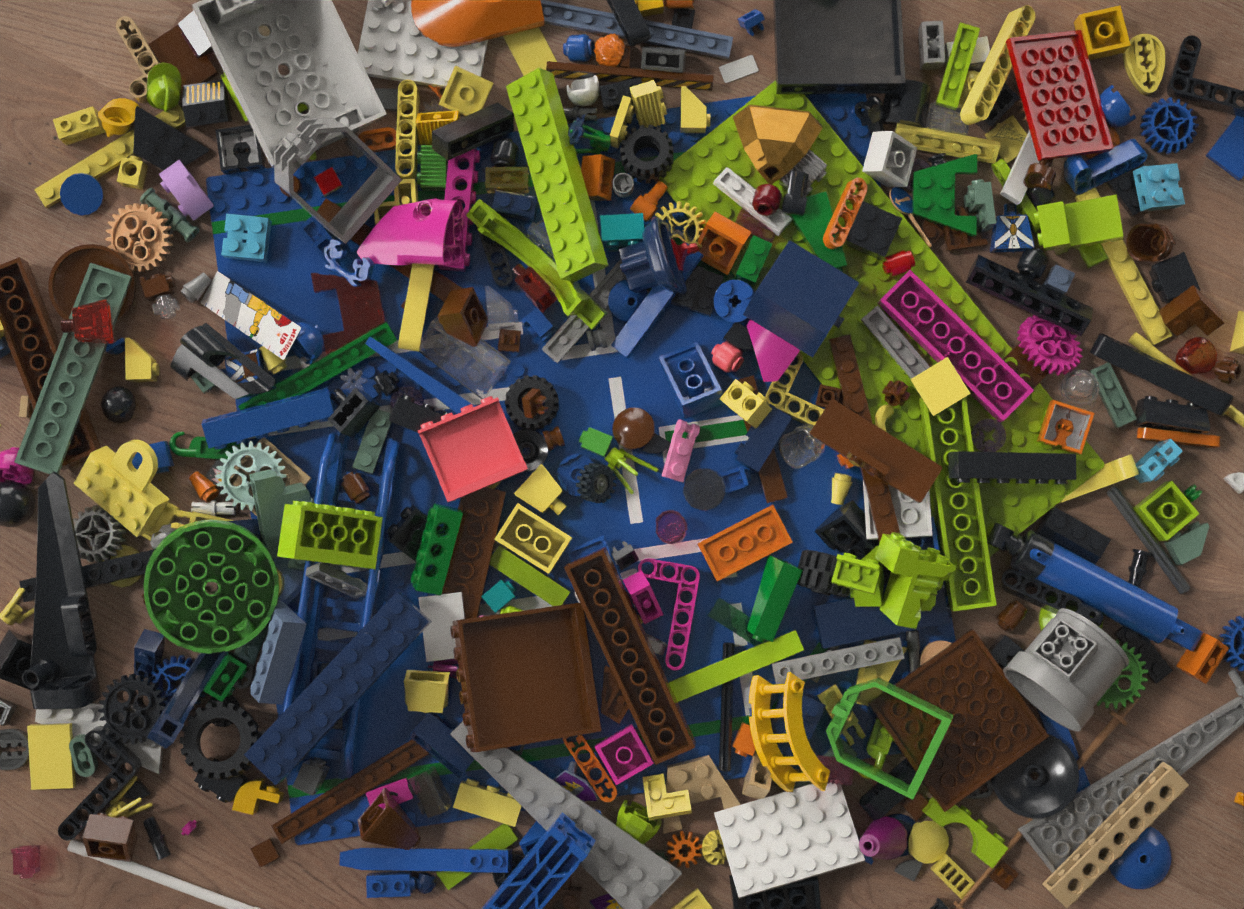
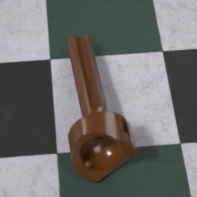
[1023,159,1056,190]

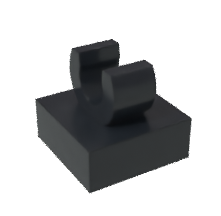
[612,541,639,570]

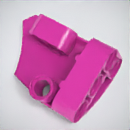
[357,198,464,265]
[747,319,800,382]

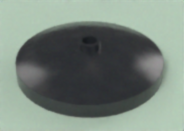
[991,734,1079,819]

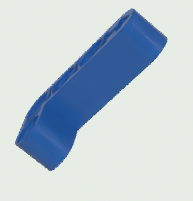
[1064,139,1148,195]

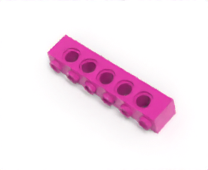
[438,148,480,272]

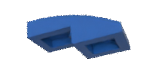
[297,216,333,262]

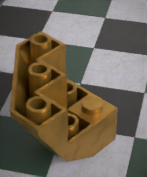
[733,105,822,184]

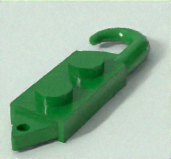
[169,431,247,460]

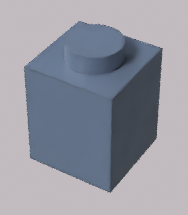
[1043,265,1075,294]

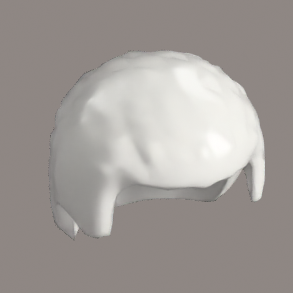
[566,75,600,106]

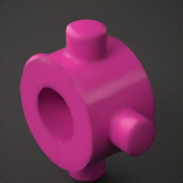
[181,820,197,836]

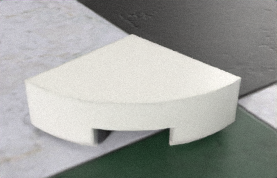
[1223,472,1244,494]

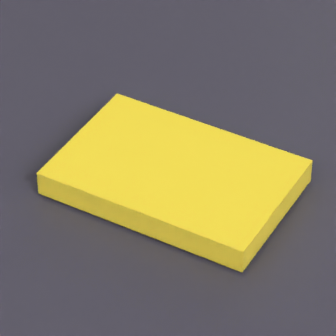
[27,723,76,790]

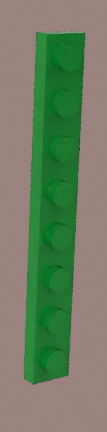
[238,321,397,410]

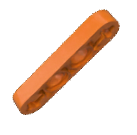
[823,178,868,249]
[1137,428,1220,448]
[563,735,617,802]

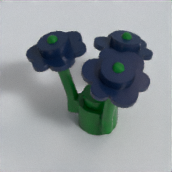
[568,114,611,155]

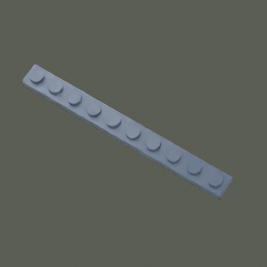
[541,0,733,60]

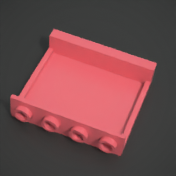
[418,396,528,503]

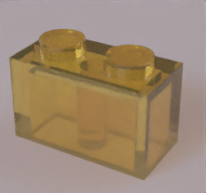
[485,167,529,194]

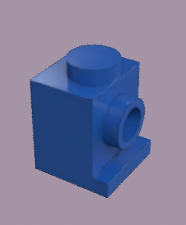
[521,307,554,342]

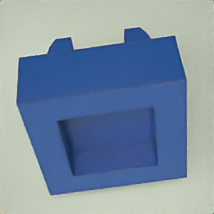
[737,9,765,36]

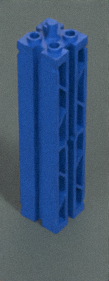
[481,812,596,909]

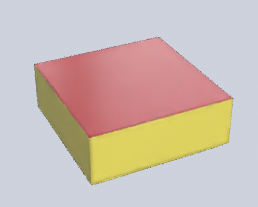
[314,167,343,196]

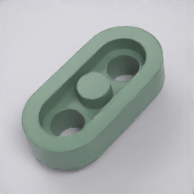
[69,734,98,777]

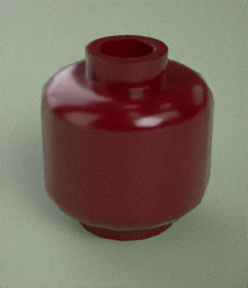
[752,184,782,216]

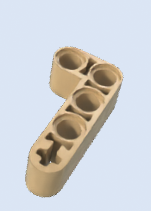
[116,16,160,103]

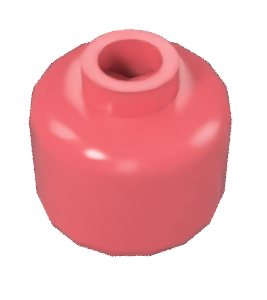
[711,341,744,373]

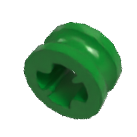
[1183,484,1202,503]

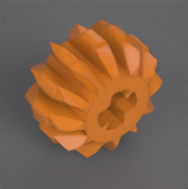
[666,830,702,868]

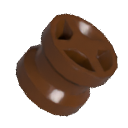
[542,426,566,451]

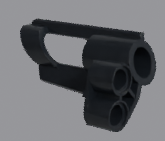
[170,323,277,399]

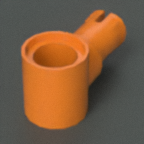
[630,181,668,222]

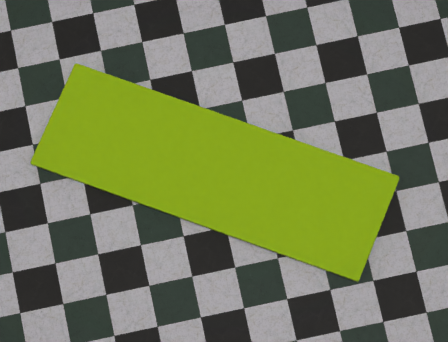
[659,80,1104,557]

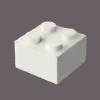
[862,131,918,187]

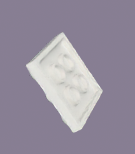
[863,481,932,540]

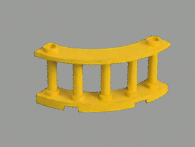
[749,672,830,792]

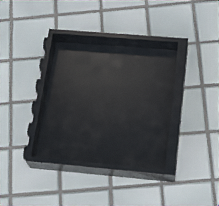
[773,0,906,94]

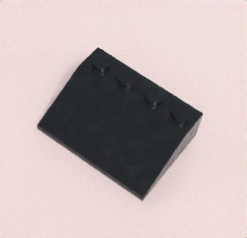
[729,875,821,909]

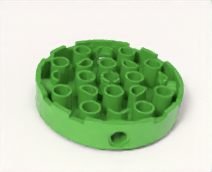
[144,520,279,654]

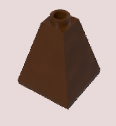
[357,787,421,850]

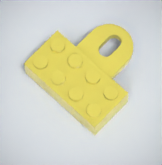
[74,440,170,537]

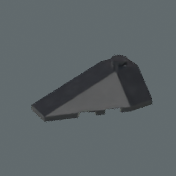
[814,500,891,584]

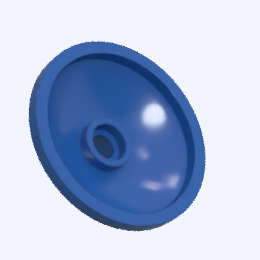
[1109,826,1171,889]

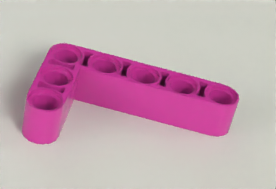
[638,558,700,670]

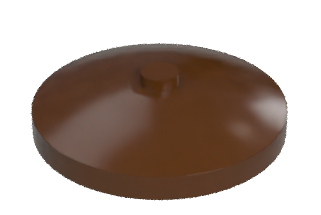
[48,244,136,322]

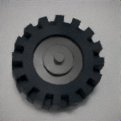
[576,463,617,503]

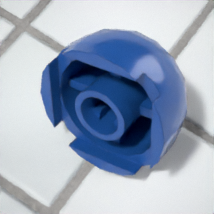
[1099,85,1136,128]
[290,322,324,365]

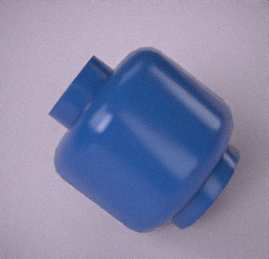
[563,34,595,63]

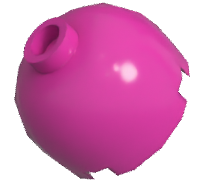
[0,447,34,485]

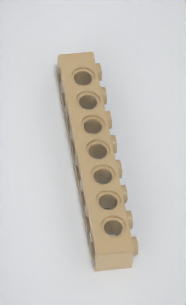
[1042,762,1189,908]

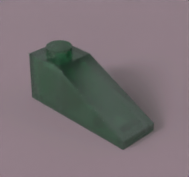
[707,597,767,646]

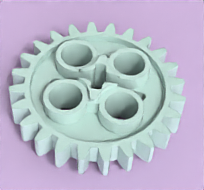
[215,441,287,511]

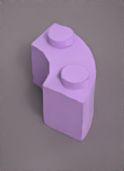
[159,160,214,221]

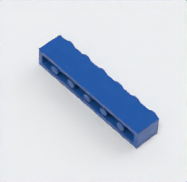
[201,387,334,450]

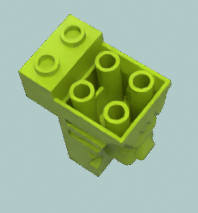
[1034,194,1124,255]
[875,532,956,629]

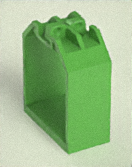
[826,677,954,800]

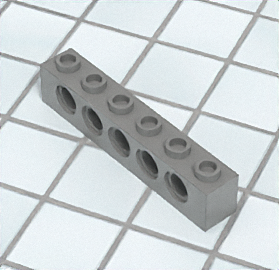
[772,637,905,684]

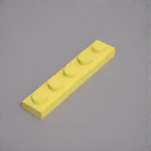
[895,123,1001,163]

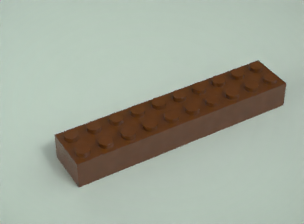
[0,257,101,470]
[564,547,696,765]

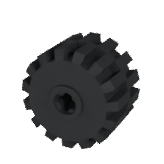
[797,550,851,597]

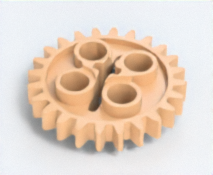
[105,203,173,272]

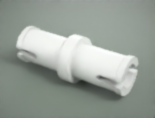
[191,500,236,516]

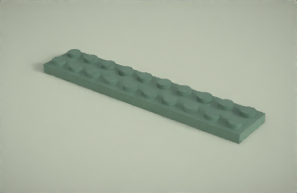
[14,263,132,474]

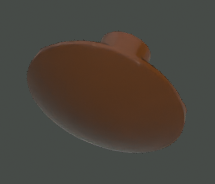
[612,407,655,450]

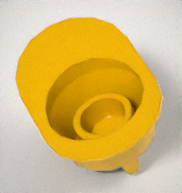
[98,98,140,137]

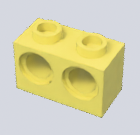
[53,106,106,145]
[719,379,772,429]

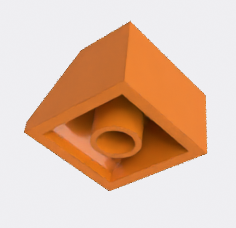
[697,212,752,275]

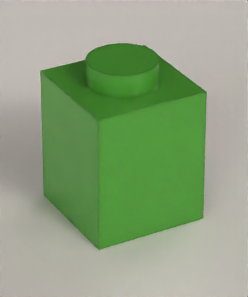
[579,427,613,458]

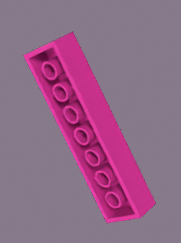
[877,270,1034,423]

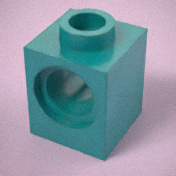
[481,580,516,613]

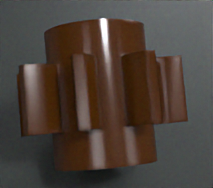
[1214,356,1242,384]
[882,380,911,406]

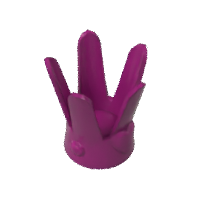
[428,658,458,679]

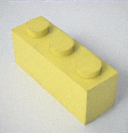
[453,778,522,827]

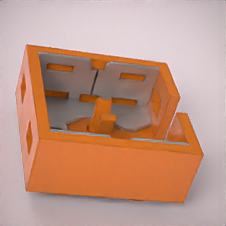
[1037,400,1095,455]

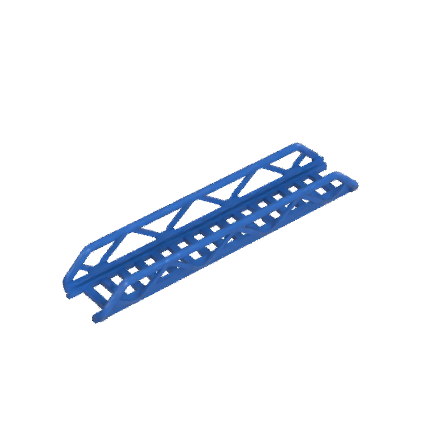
[283,431,400,780]

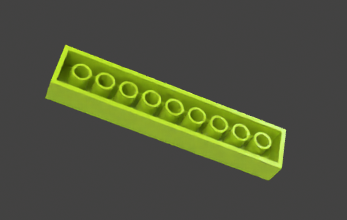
[506,68,609,282]
[919,397,997,611]

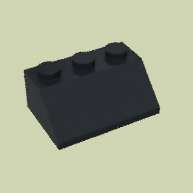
[1134,396,1210,434]
[1036,507,1111,564]

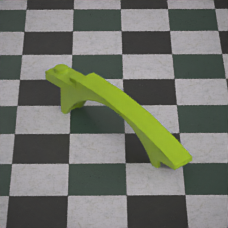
[466,199,608,329]

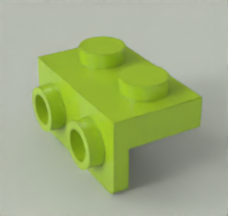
[831,553,882,595]

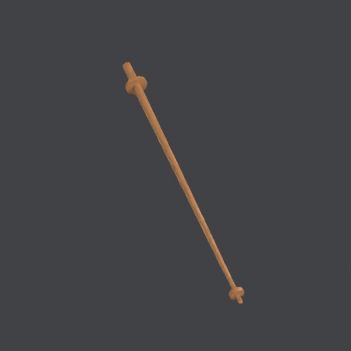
[953,696,1139,909]

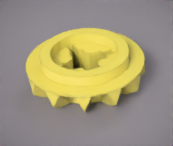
[702,830,727,865]

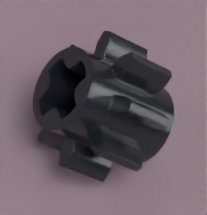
[373,370,400,397]

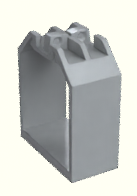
[274,118,402,244]

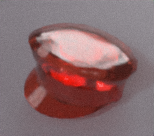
[1175,337,1217,374]

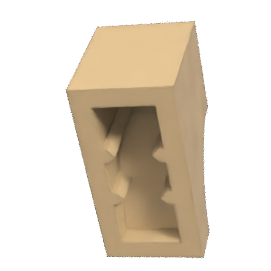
[742,750,772,799]

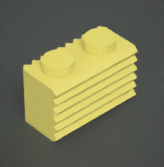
[630,80,667,128]

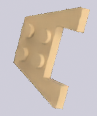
[663,755,741,834]

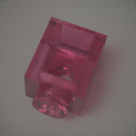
[11,845,40,879]

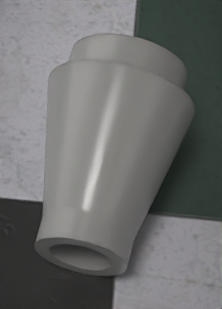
[180,272,212,303]

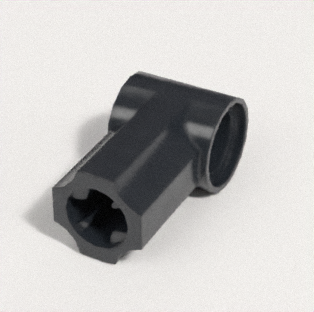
[782,171,809,216]

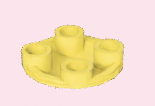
[908,821,949,864]

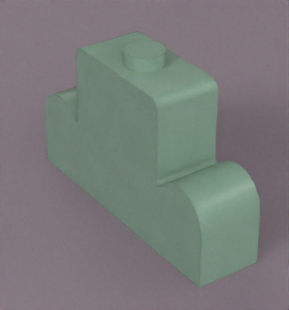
[249,470,314,559]

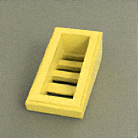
[930,854,975,900]

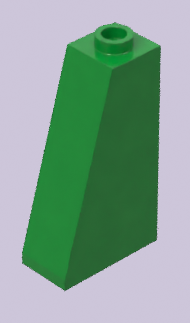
[787,191,847,272]
[747,555,802,643]

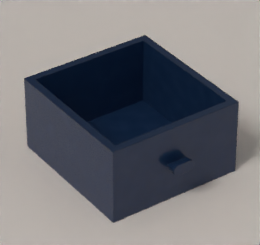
[743,240,859,358]

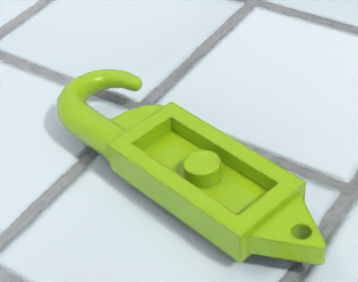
[858,716,893,779]

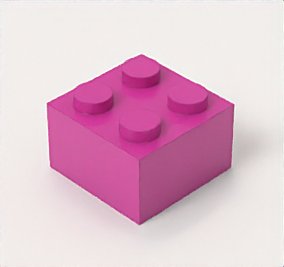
[595,724,654,785]

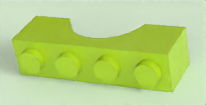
[922,796,1008,869]

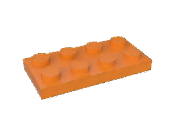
[697,505,793,581]

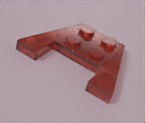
[311,273,386,355]

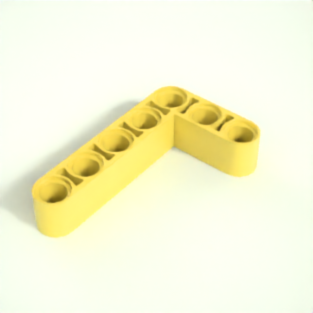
[765,352,825,428]

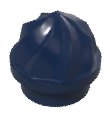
[415,872,437,894]

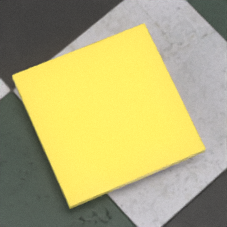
[910,357,971,416]

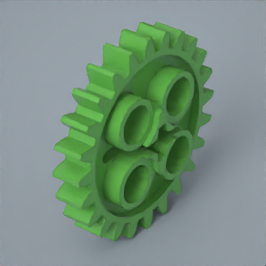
[1097,640,1148,710]

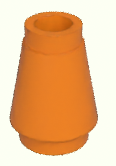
[189,471,219,503]

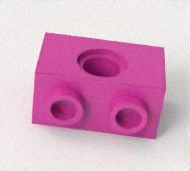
[622,571,663,625]

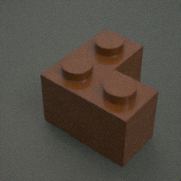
[1159,285,1225,337]

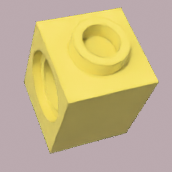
[117,156,148,190]

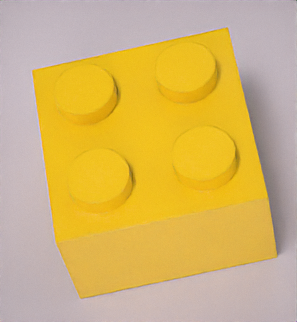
[1073,5,1131,61]

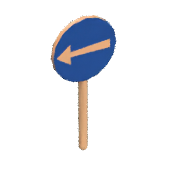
[889,187,932,248]

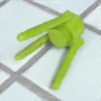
[605,447,659,494]

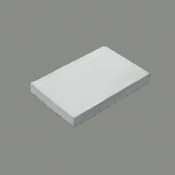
[419,592,465,662]

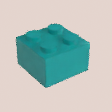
[600,213,644,252]

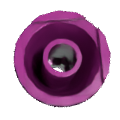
[859,817,908,860]

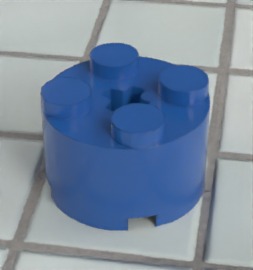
[714,280,755,323]

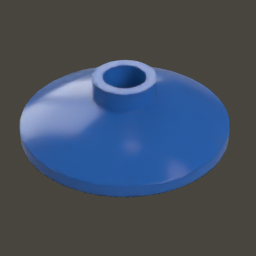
[608,279,648,322]

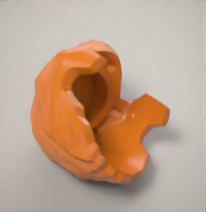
[594,33,625,67]

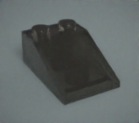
[408,765,453,818]

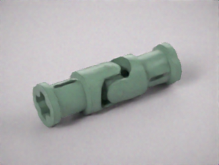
[140,188,200,243]

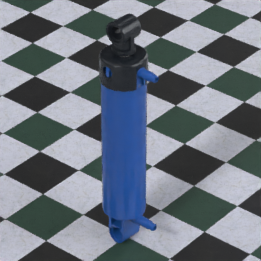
[987,522,1203,652]

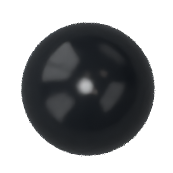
[0,481,35,528]

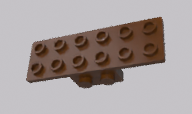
[810,399,942,503]

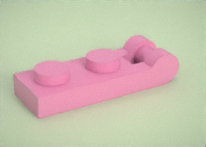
[662,419,700,482]

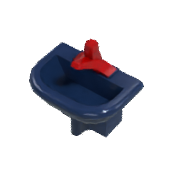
[619,217,699,294]

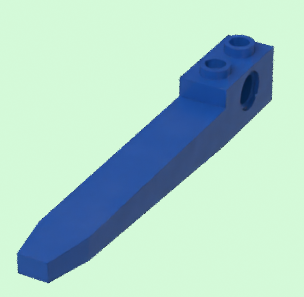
[365,337,475,414]
[339,848,512,873]

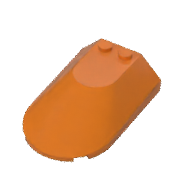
[411,0,544,47]

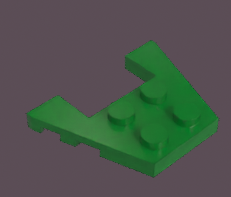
[912,154,977,237]

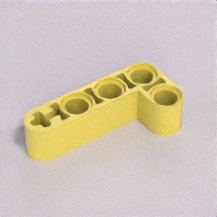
[1058,454,1139,504]

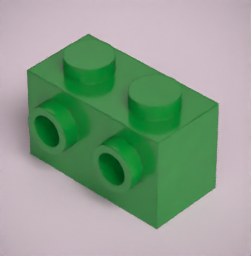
[203,651,248,701]

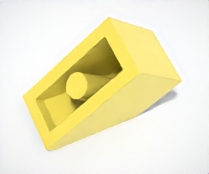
[680,86,710,133]
[125,338,160,382]

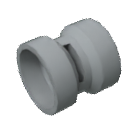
[613,173,634,198]

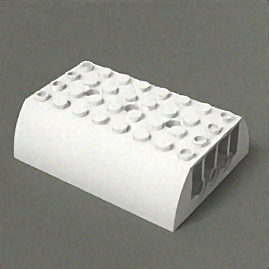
[192,0,387,168]

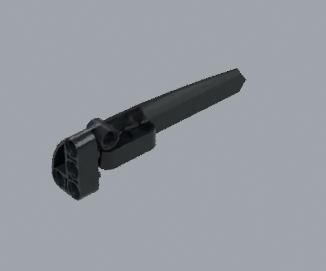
[22,471,102,709]

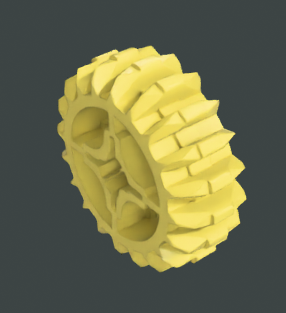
[655,201,707,248]

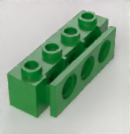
[411,503,463,596]

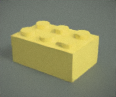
[494,503,573,574]

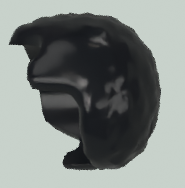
[101,386,136,424]

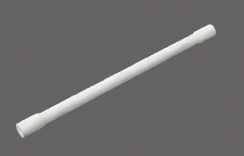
[67,838,261,909]

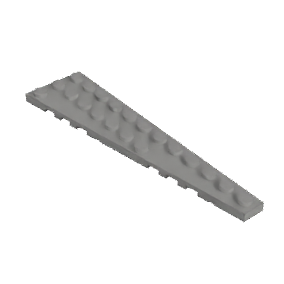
[1018,696,1244,873]
[451,721,682,909]

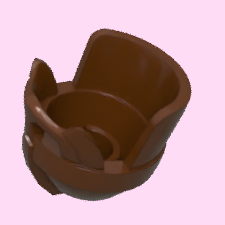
[1126,223,1176,262]

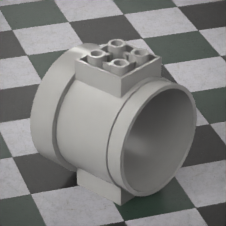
[1003,608,1129,732]

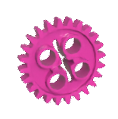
[1017,315,1083,376]

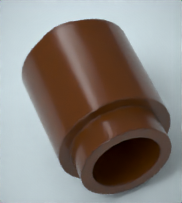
[341,472,371,505]
[996,600,1028,632]

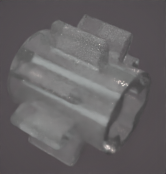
[152,294,180,319]

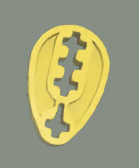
[1123,34,1165,96]

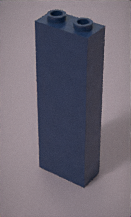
[813,584,952,649]

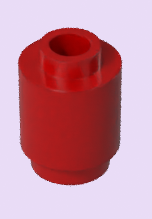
[882,250,916,277]

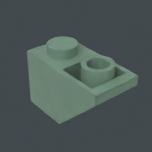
[1164,521,1209,565]

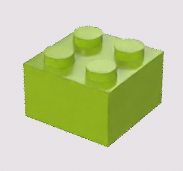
[1133,481,1200,541]

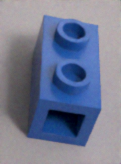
[366,871,416,898]

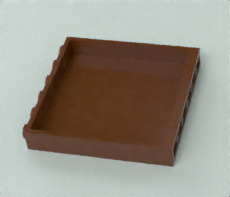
[450,603,601,753]

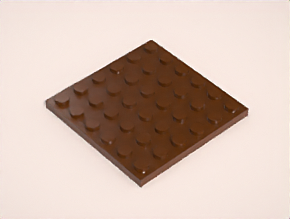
[868,629,1049,812]

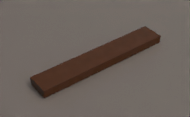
[733,375,788,503]

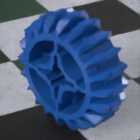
[1140,97,1199,155]
[1219,616,1244,672]
[151,655,206,710]

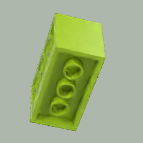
[277,501,383,569]

